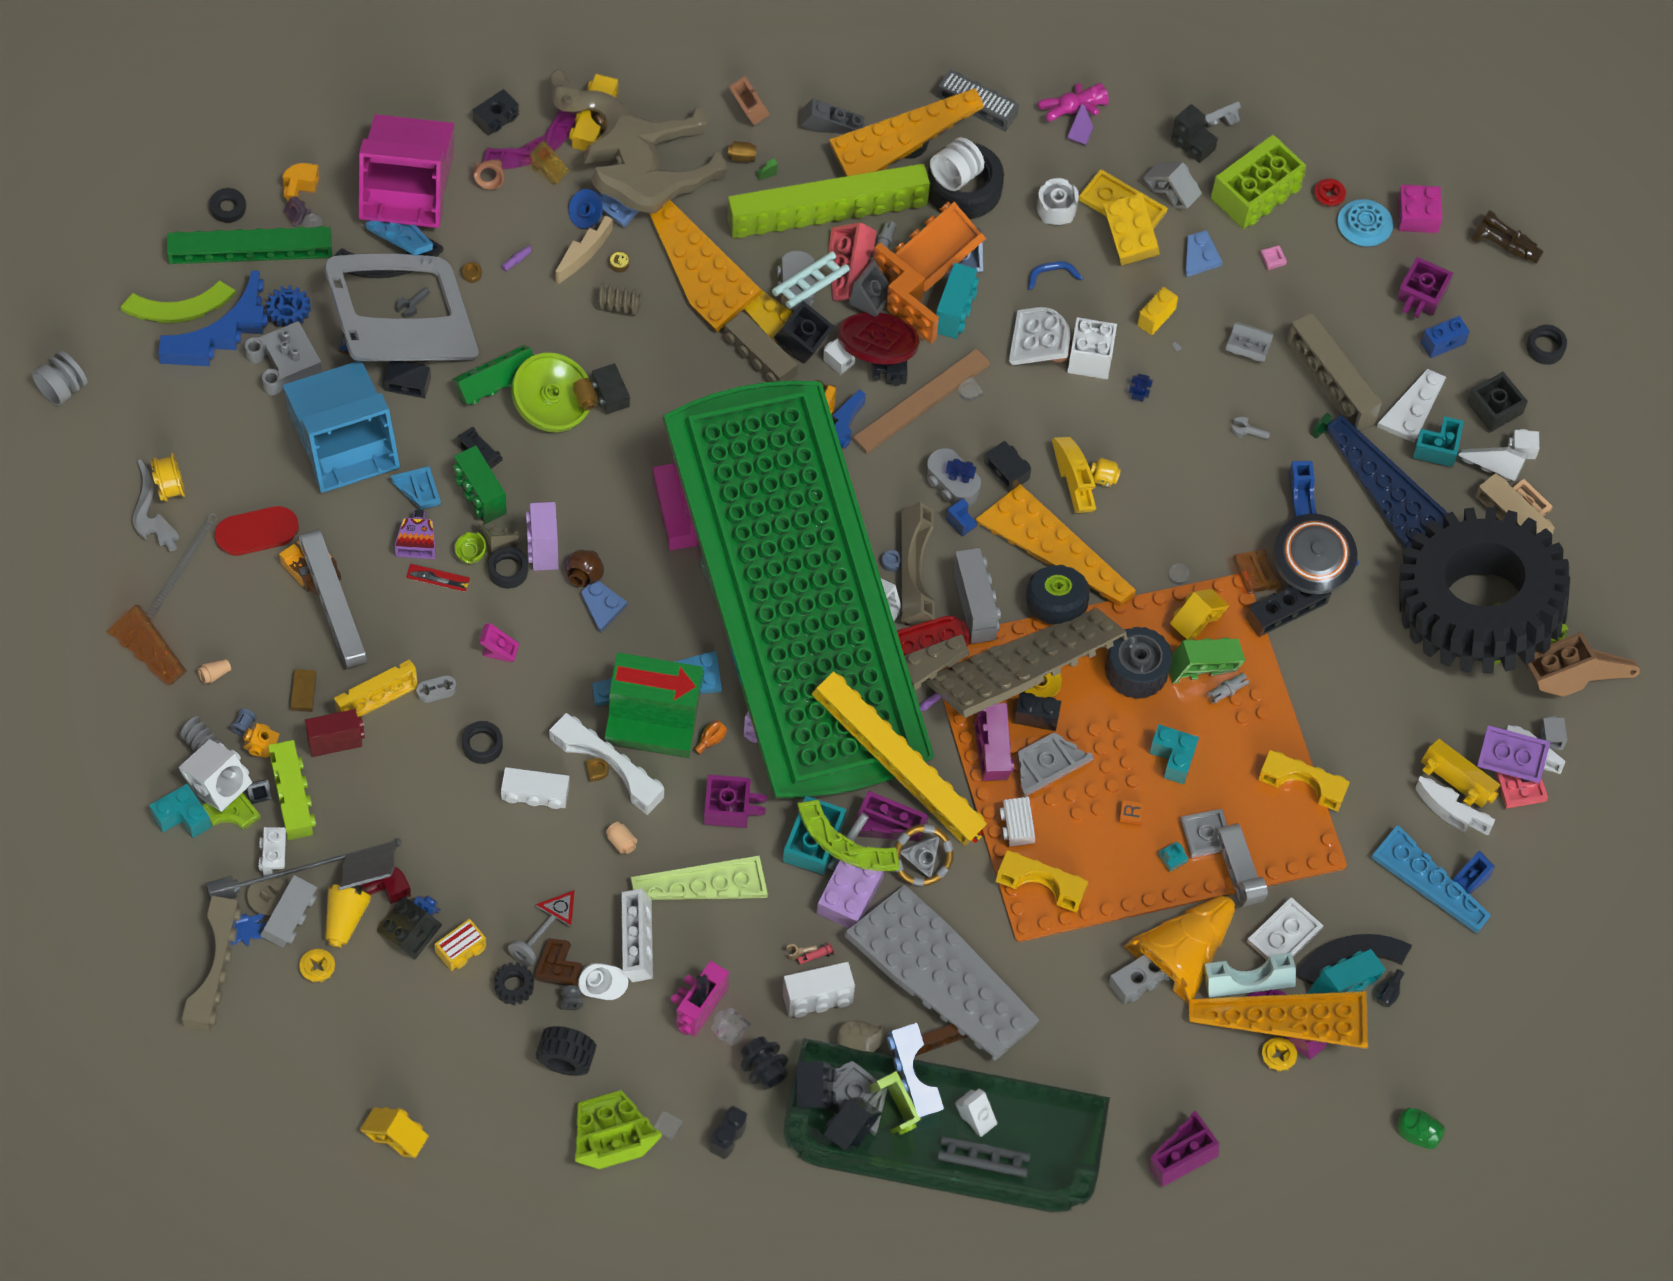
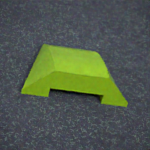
[575,1090,662,1169]

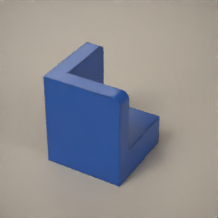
[946,498,977,536]

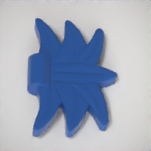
[231,914,267,946]

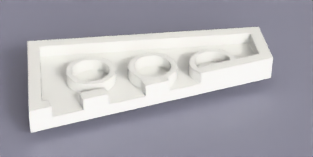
[1377,369,1446,443]

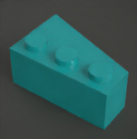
[1307,949,1386,994]

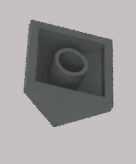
[849,260,890,316]

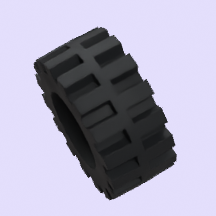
[494,962,534,1005]

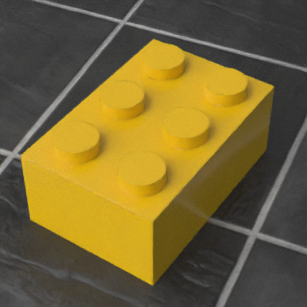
[1103,192,1160,266]

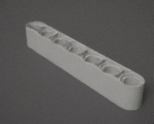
[298,529,367,669]

